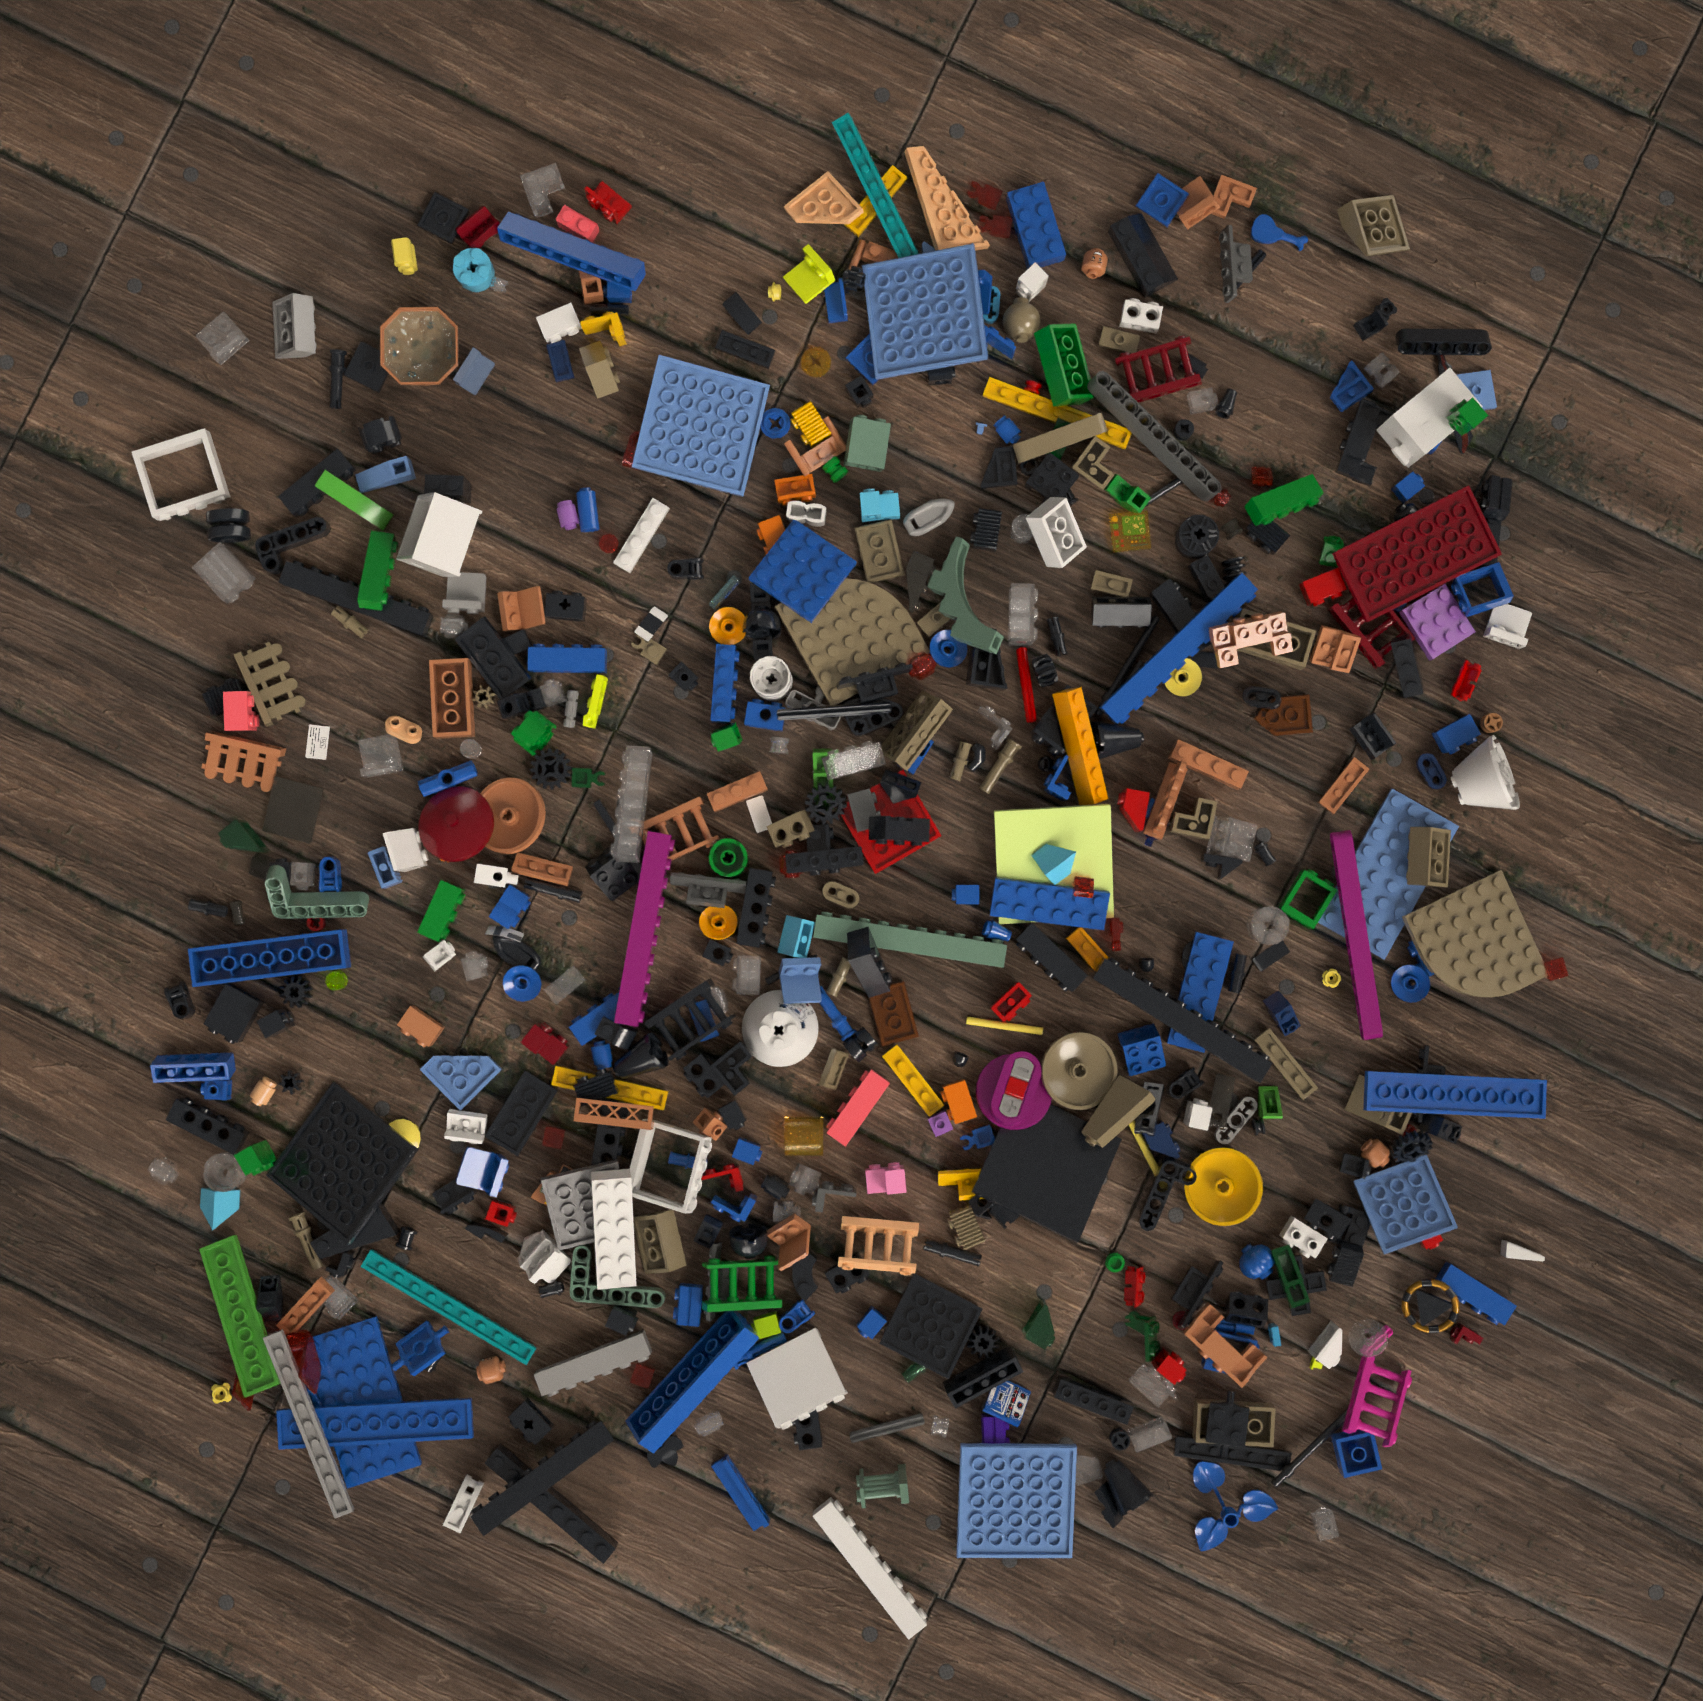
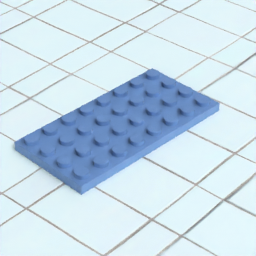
[1318,789,1459,960]

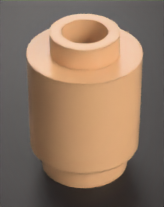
[250,1076,277,1106]

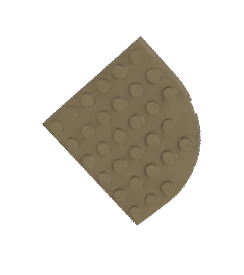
[774,578,930,706]
[1402,870,1549,998]

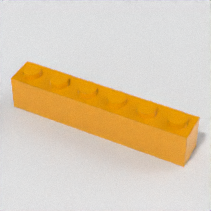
[1052,687,1108,805]

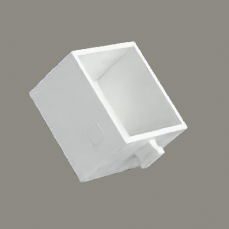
[1376,368,1483,468]
[396,492,482,577]

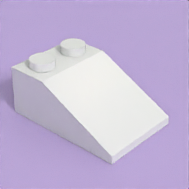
[383,828,429,872]

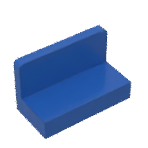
[824,278,848,323]

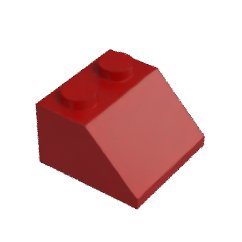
[1117,788,1150,832]

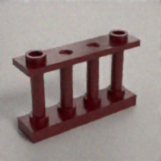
[1115,335,1202,403]
[1328,598,1415,669]

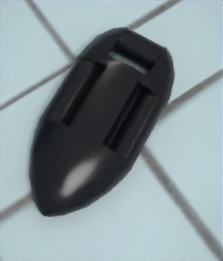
[493,935,541,971]

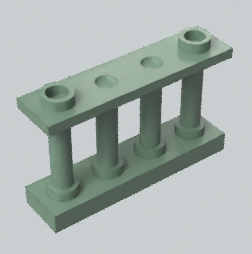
[856,1464,909,1508]

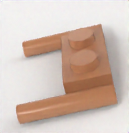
[848,240,898,270]
[784,416,846,477]

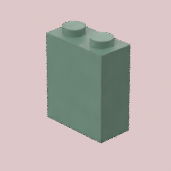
[844,415,891,472]

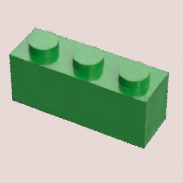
[417,880,466,942]
[234,1140,277,1176]

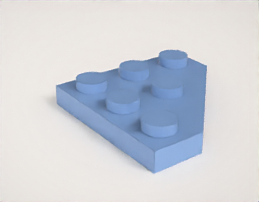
[420,1055,502,1110]

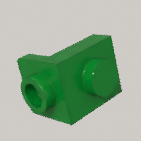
[1319,536,1344,568]

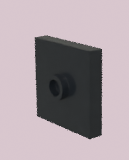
[417,192,469,244]
[344,341,394,393]

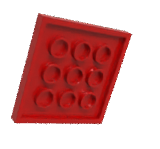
[841,770,942,874]

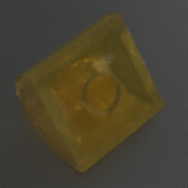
[784,1117,824,1156]

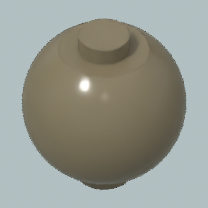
[1003,297,1041,343]

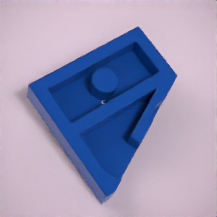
[1330,361,1374,412]

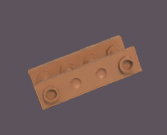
[630,796,720,860]

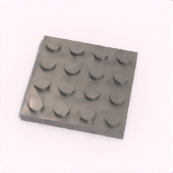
[541,1159,619,1251]

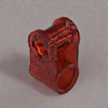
[622,431,641,471]

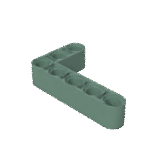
[265,865,369,919]
[570,1244,666,1308]

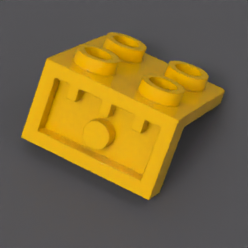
[580,312,627,346]

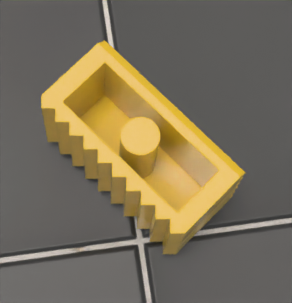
[790,401,831,448]

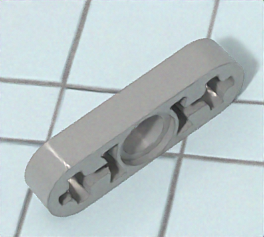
[1214,1096,1257,1144]

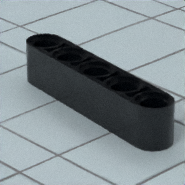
[1395,328,1492,355]

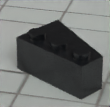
[966,628,1008,691]
[869,816,930,846]
[847,926,892,997]

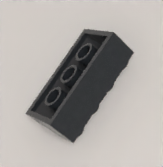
[1108,213,1178,298]

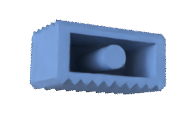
[368,846,403,889]

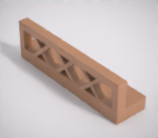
[574,1098,654,1130]

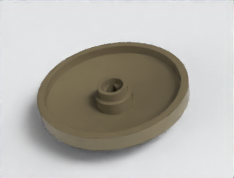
[1041,1032,1117,1110]

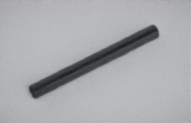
[777,702,892,721]

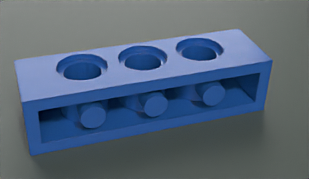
[150,1052,236,1083]

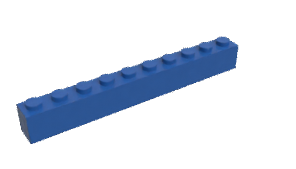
[1099,573,1258,724]

